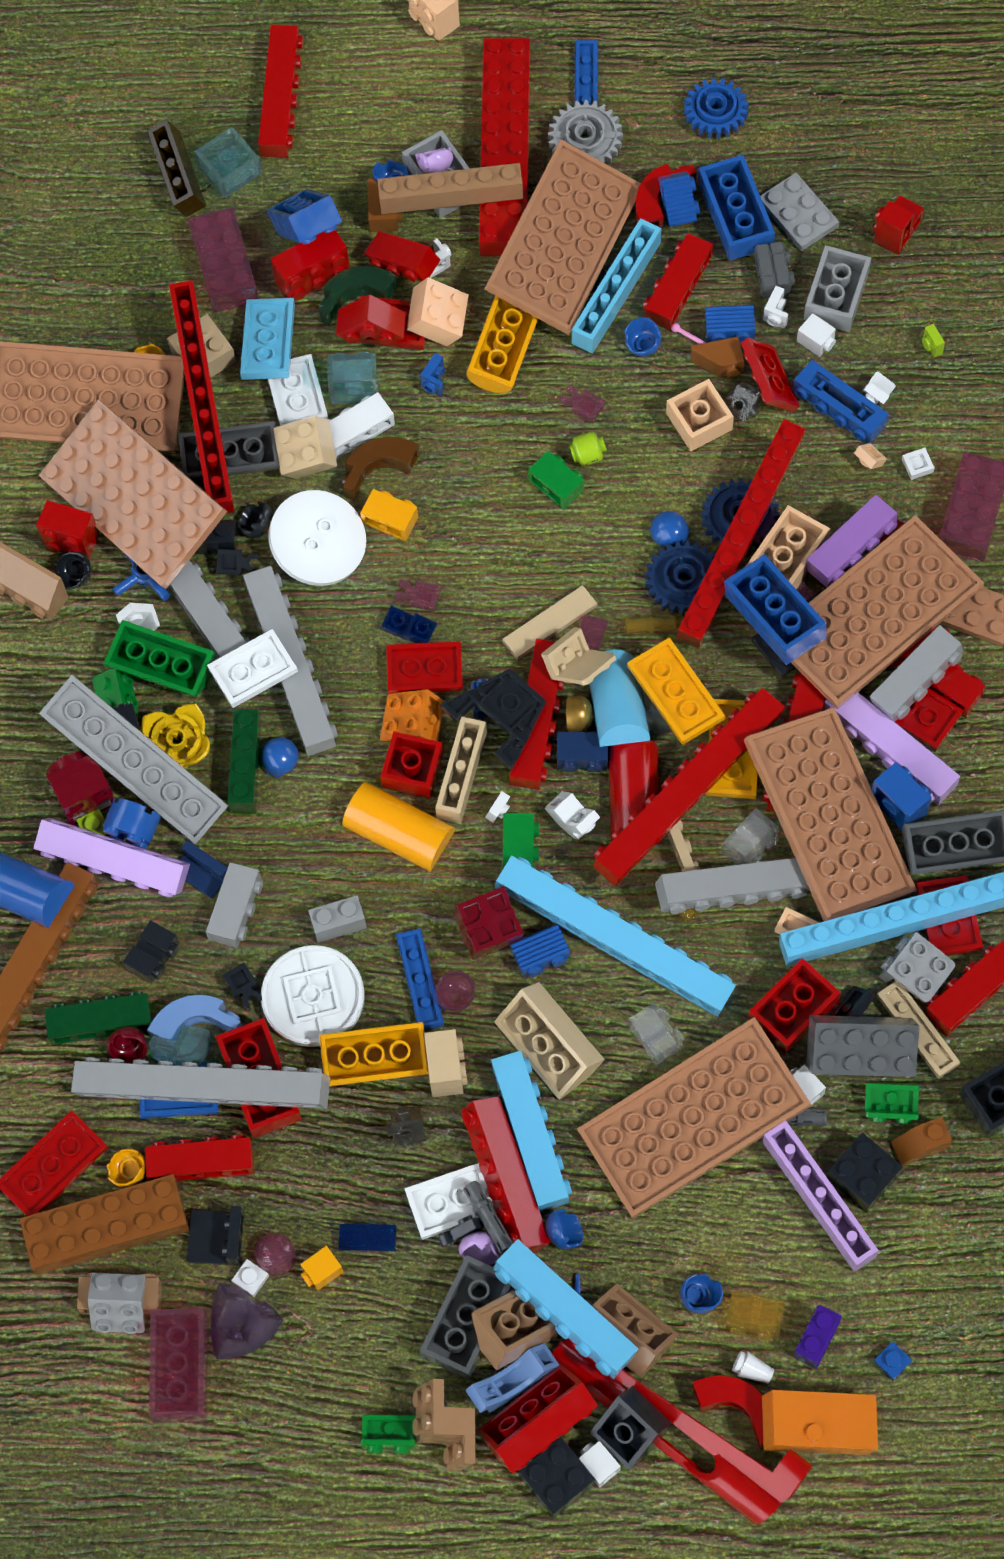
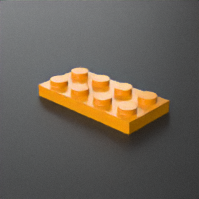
[627,637,725,745]
[705,699,758,799]

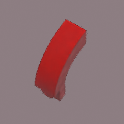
[636,163,696,229]
[692,1376,764,1450]

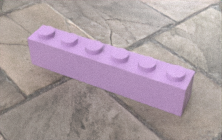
[823,692,960,806]
[33,818,190,897]
[763,1121,879,1272]

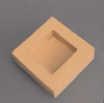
[854,443,887,469]

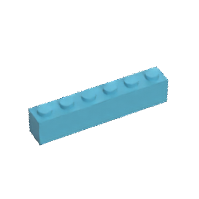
[571,218,661,354]
[491,1051,572,1212]
[493,1239,638,1379]

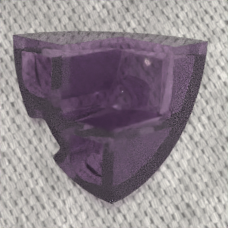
[211,1283,283,1359]

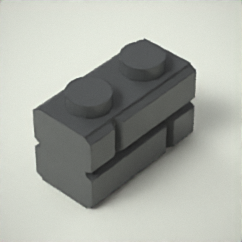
[754,242,795,298]

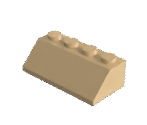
[494,982,605,1100]

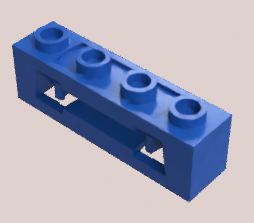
[793,360,889,444]

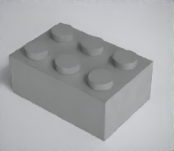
[402,130,470,218]
[804,245,871,332]

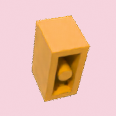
[360,489,418,541]

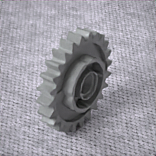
[548,100,623,163]

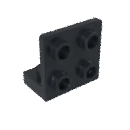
[187,1206,245,1266]

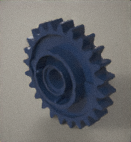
[701,478,780,553]
[645,540,715,617]

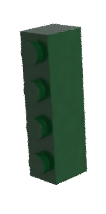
[228,709,262,814]
[45,991,153,1046]

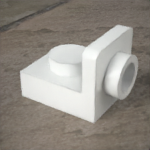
[430,238,452,278]
[763,286,788,328]
[116,603,160,631]

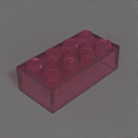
[188,207,258,313]
[939,451,1004,562]
[149,1308,208,1423]

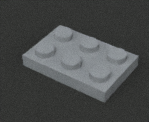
[760,173,839,251]

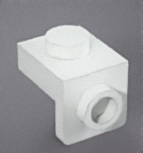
[862,372,895,405]

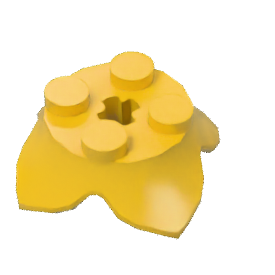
[142,704,210,769]

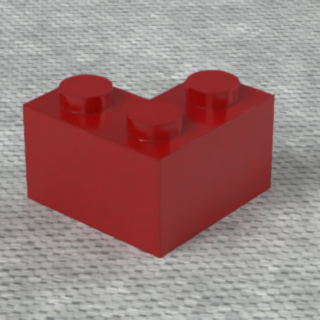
[873,195,924,255]
[336,294,406,346]

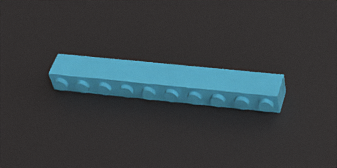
[494,856,736,1017]
[779,872,1004,967]

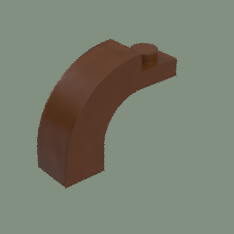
[342,437,420,501]

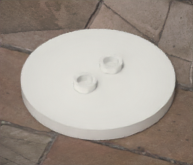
[268,490,366,586]
[261,945,365,1047]

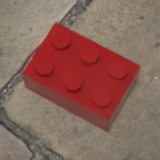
[270,230,350,301]
[748,958,841,1055]

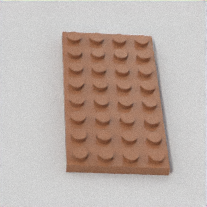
[484,140,641,335]
[0,341,185,453]
[39,400,227,589]
[791,515,984,709]
[743,707,917,921]
[577,1017,812,1219]

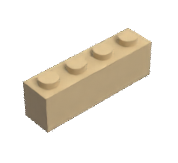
[435,716,487,824]

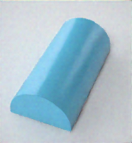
[589,650,650,747]

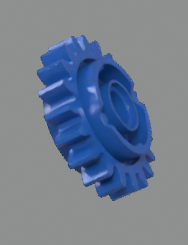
[684,78,749,139]

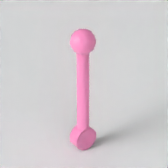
[671,323,706,344]

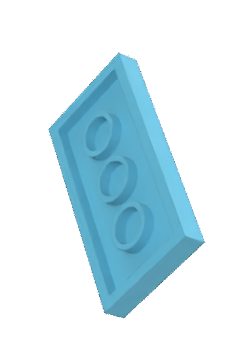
[240,298,295,380]

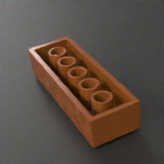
[19,1174,190,1275]

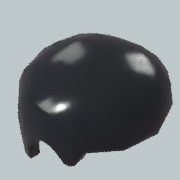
[238,501,274,538]
[55,551,92,589]

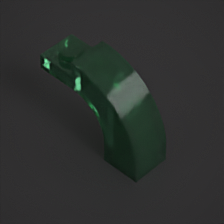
[318,266,398,326]

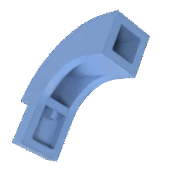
[147,995,242,1049]
[465,1343,559,1413]

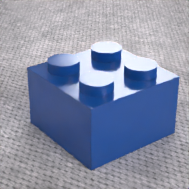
[872,762,932,831]

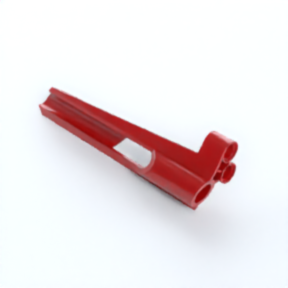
[552,1338,813,1525]

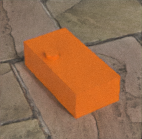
[762,1390,878,1455]

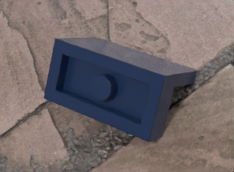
[180,840,228,899]

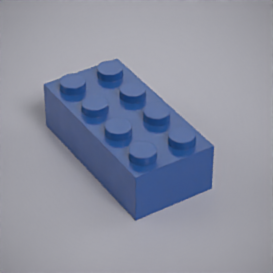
[698,155,775,261]
[266,189,342,244]
[724,554,827,665]

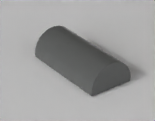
[178,421,280,481]
[902,810,1004,875]

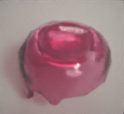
[435,970,476,1013]
[254,1232,296,1277]

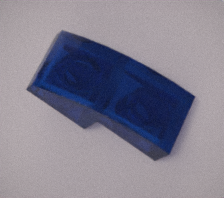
[380,605,437,643]
[339,1224,397,1252]

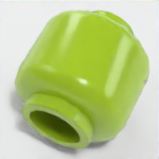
[569,431,607,466]

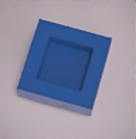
[874,1341,912,1381]

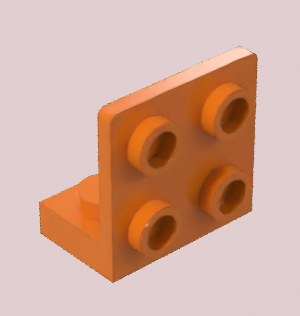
[380,689,444,742]

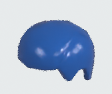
[372,159,409,183]
[624,317,662,357]
[649,511,690,548]
[259,737,299,777]
[546,1209,583,1250]
[680,1274,724,1314]

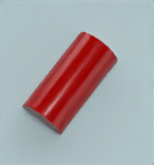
[608,741,661,843]

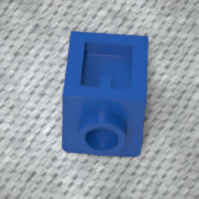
[420,353,445,396]

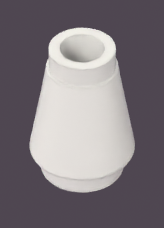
[732,1351,774,1384]

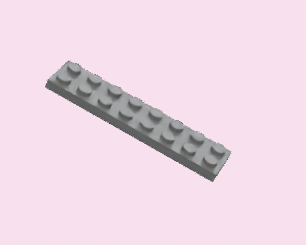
[39,674,228,844]

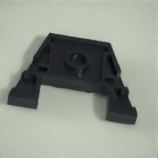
[440,669,546,771]

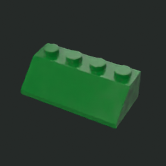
[103,620,217,697]

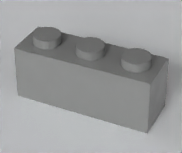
[206,862,263,948]

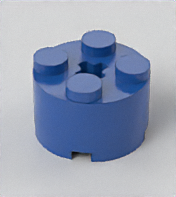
[103,798,161,849]

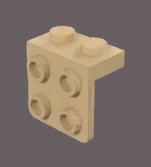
[541,627,616,685]

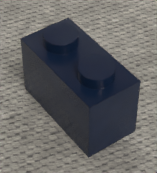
[557,732,608,772]

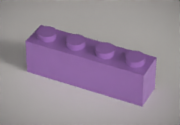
[806,495,897,588]

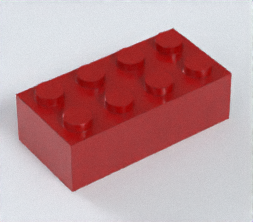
[215,1018,302,1139]
[476,1364,598,1474]

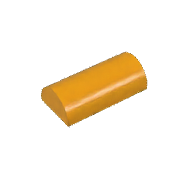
[466,295,538,393]
[342,782,455,872]
[319,1022,429,1087]

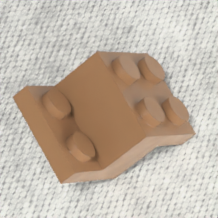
[412,1379,475,1472]

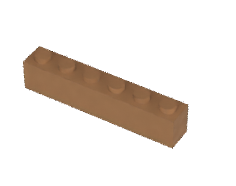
[377,163,523,214]

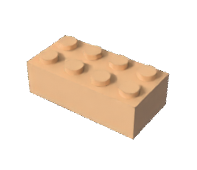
[745,505,830,590]

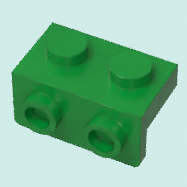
[92,668,139,717]
[864,1082,919,1124]
[360,1415,416,1454]

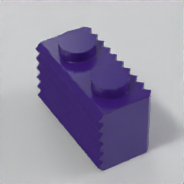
[794,1305,842,1369]

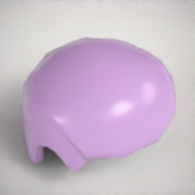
[415,147,453,173]
[459,1231,501,1265]

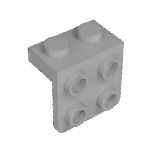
[878,932,955,1003]
[88,1273,146,1334]

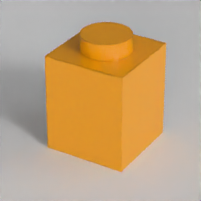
[300,1246,344,1291]

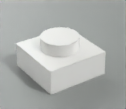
[902,448,934,480]
[485,792,510,823]
[231,1259,269,1297]

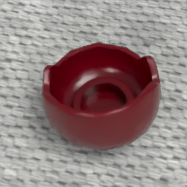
[107,1026,148,1064]

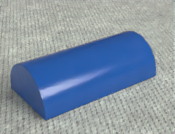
[0,851,75,928]

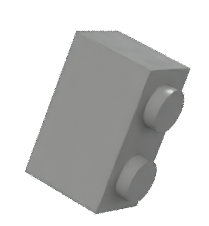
[308,895,367,943]

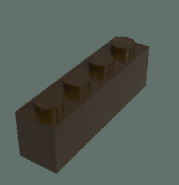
[147,120,206,217]

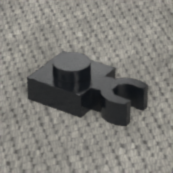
[216,548,259,575]
[222,963,262,1011]
[438,1215,485,1247]

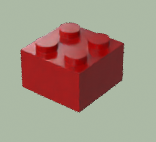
[36,500,100,559]
[380,731,444,799]

